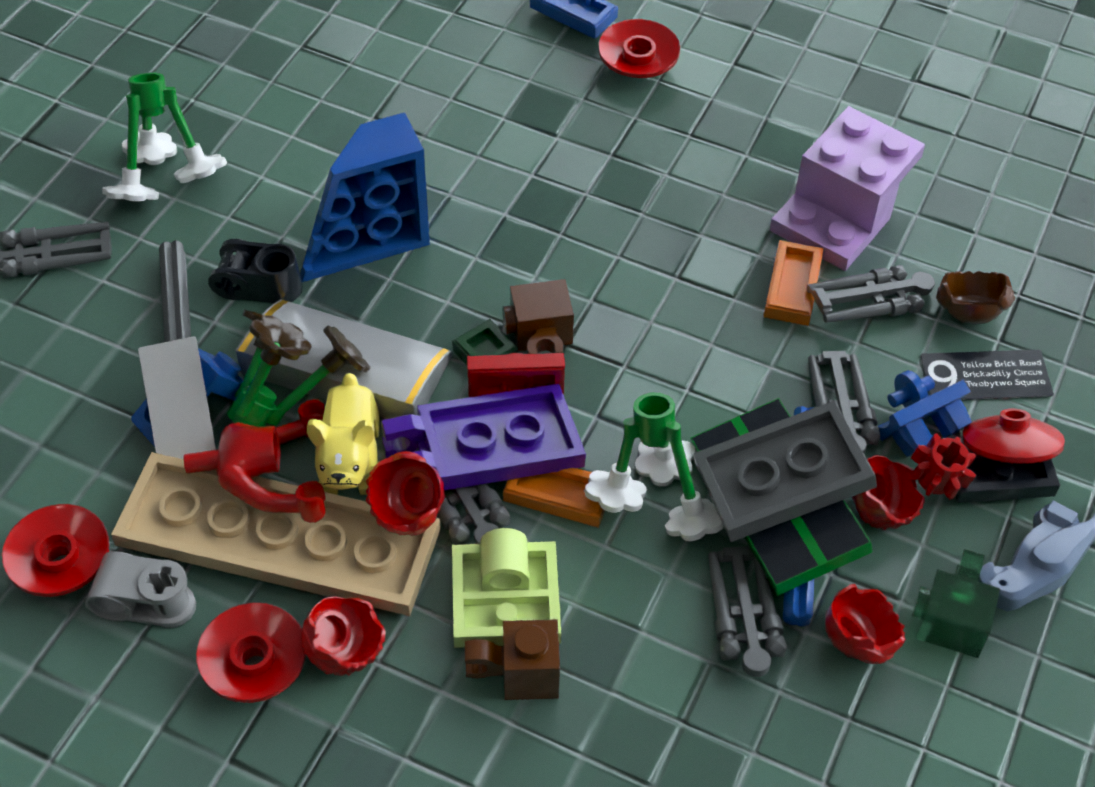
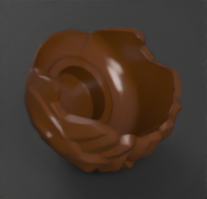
[936,270,1015,325]

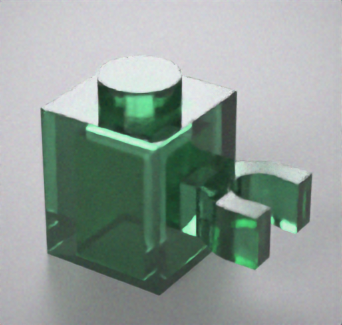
[912,549,1000,658]

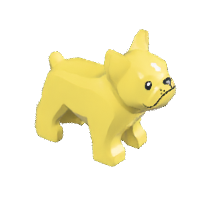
[307,373,380,495]

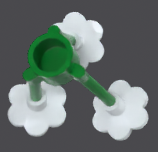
[102,73,227,201]
[584,392,724,541]

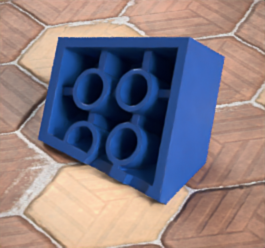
[300,112,430,282]

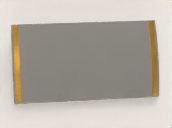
[236,299,452,419]

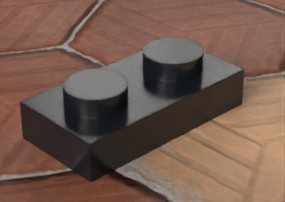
[955,449,1060,503]

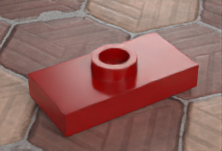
[467,353,565,397]

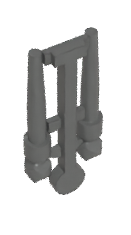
[0,222,112,279]
[807,265,935,323]
[808,351,881,454]
[438,483,510,545]
[708,546,787,677]

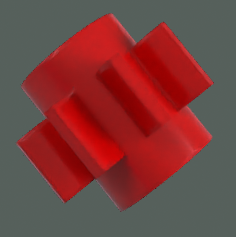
[910,433,976,500]

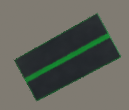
[690,398,873,595]

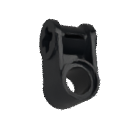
[208,239,303,304]

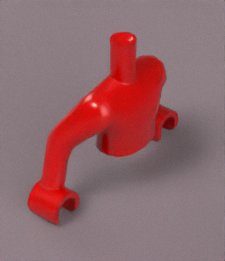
[183,399,326,523]

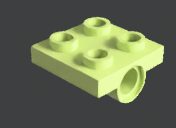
[452,528,561,648]

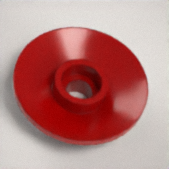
[598,19,680,78]
[962,408,1065,463]
[2,504,110,597]
[196,603,306,703]

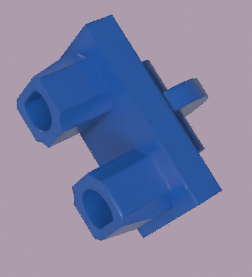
[878,370,972,457]

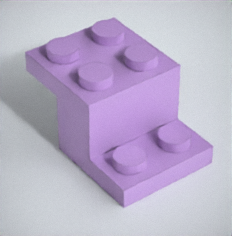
[770,106,925,271]

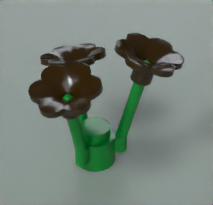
[227,309,371,427]

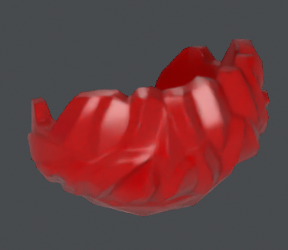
[366,451,444,536]
[852,455,925,530]
[825,584,906,664]
[301,596,386,676]

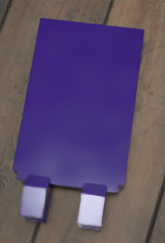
[382,384,586,490]

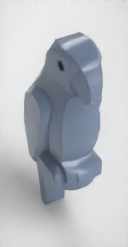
[977,500,1095,611]

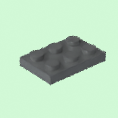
[693,400,877,542]

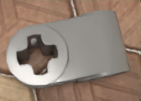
[85,551,197,628]

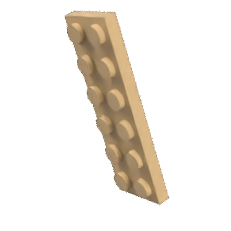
[111,452,440,616]

